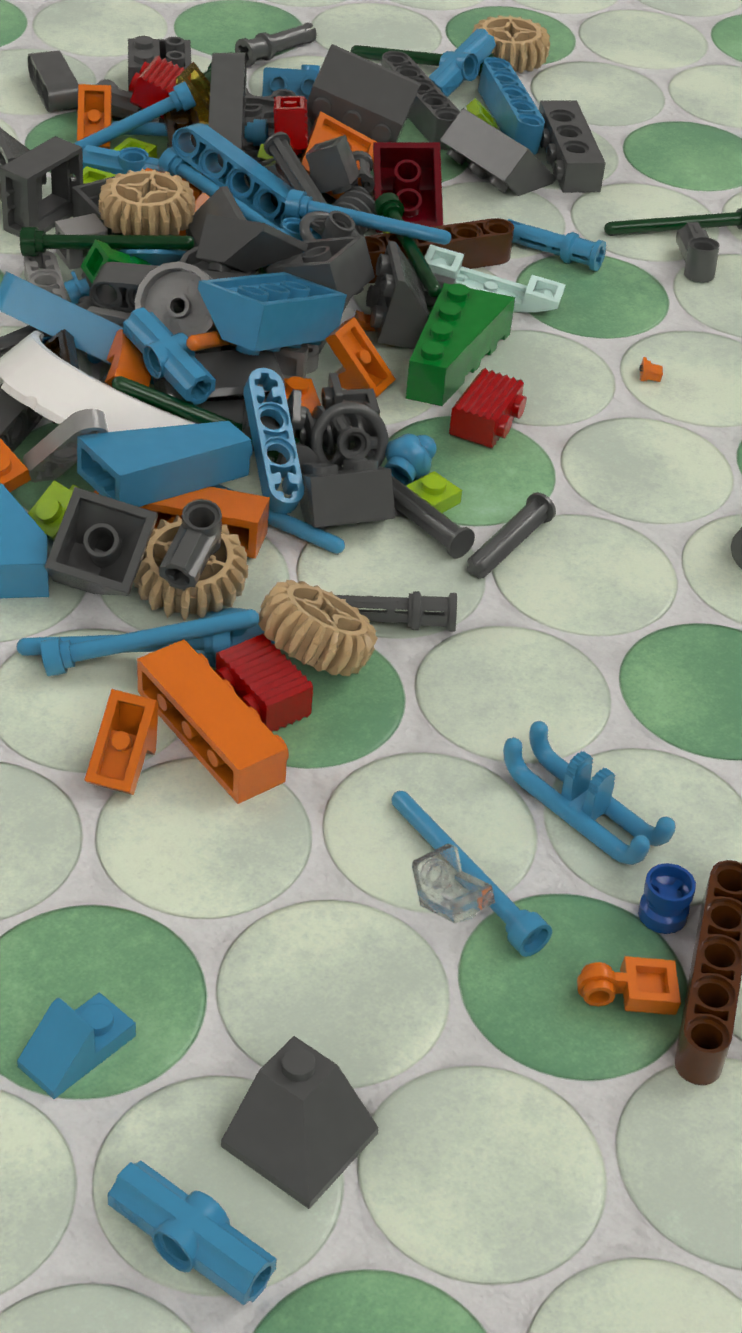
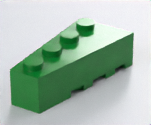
[405,283,515,406]

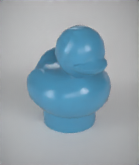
[384,433,437,486]

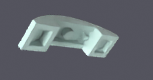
[425,244,566,312]

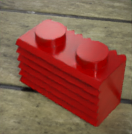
[128,55,191,119]
[273,96,309,155]
[449,368,527,449]
[215,633,313,732]

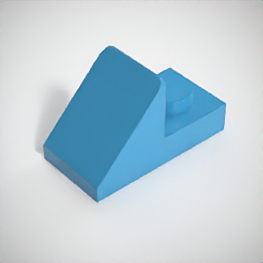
[17,992,136,1099]

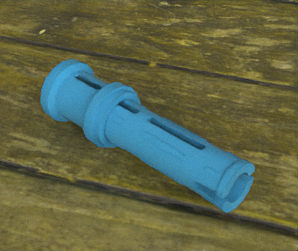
[508,219,606,271]

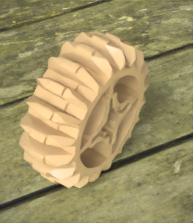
[472,15,550,73]
[98,169,195,235]
[134,515,248,621]
[258,580,378,676]

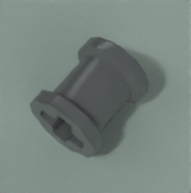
[351,151,375,193]

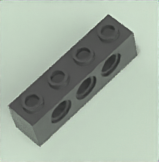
[539,100,605,193]

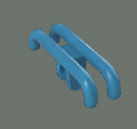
[503,721,676,865]

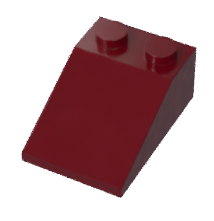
[372,142,443,233]

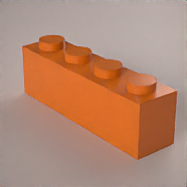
[93,486,270,559]
[137,639,289,804]

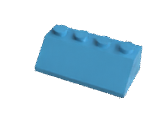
[198,272,347,355]

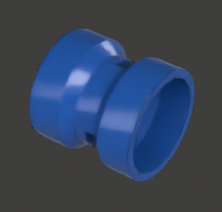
[638,863,696,934]

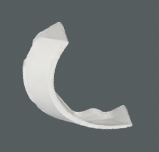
[0,330,197,432]

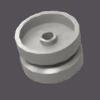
[134,261,218,353]

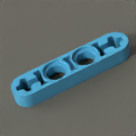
[243,368,304,514]

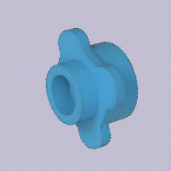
[64,271,90,304]

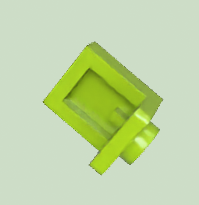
[28,480,79,542]

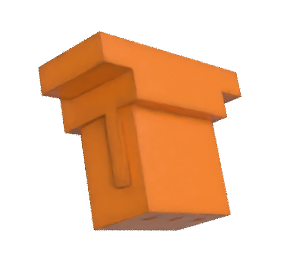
[355,310,375,332]
[639,357,663,382]

